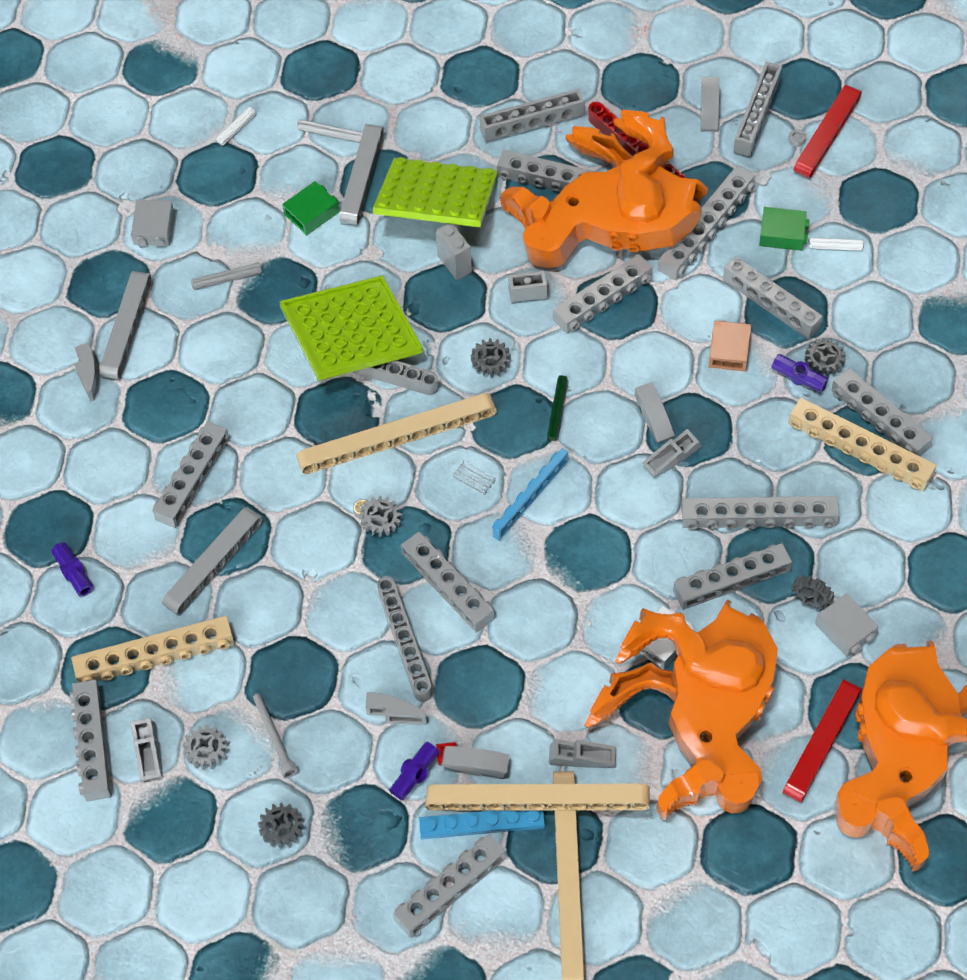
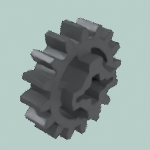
[471,338,511,377]
[805,338,846,376]
[791,575,835,609]
[258,802,304,848]

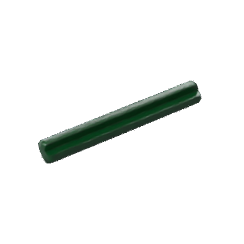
[547,375,568,441]

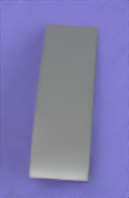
[701,77,719,132]
[74,342,97,402]
[634,382,675,444]
[642,429,702,477]
[366,692,427,725]
[130,718,161,781]
[549,739,616,768]
[441,746,510,779]

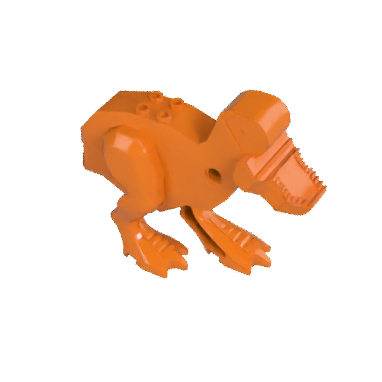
[500,110,708,268]
[584,600,778,820]
[834,640,967,871]

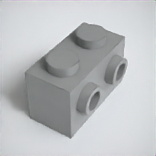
[508,271,547,302]

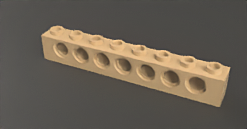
[788,398,937,491]
[71,615,234,682]

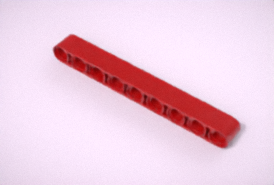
[588,101,699,204]

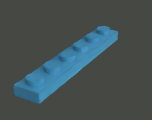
[492,448,568,541]
[419,810,545,840]

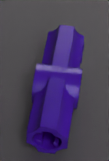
[771,353,829,393]
[51,542,93,596]
[389,741,440,801]

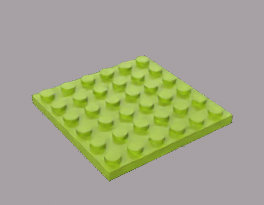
[373,157,497,227]
[280,275,423,381]

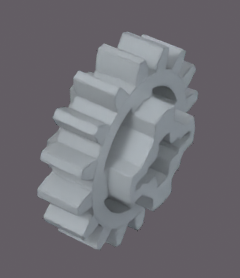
[359,496,401,537]
[183,725,228,769]

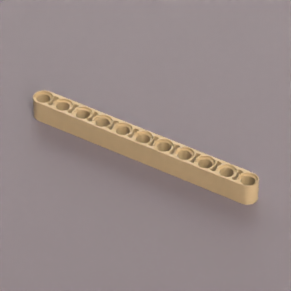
[296,393,497,474]
[553,771,584,980]
[425,784,650,811]

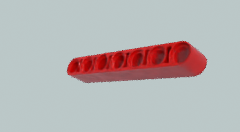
[793,85,862,178]
[782,679,862,803]

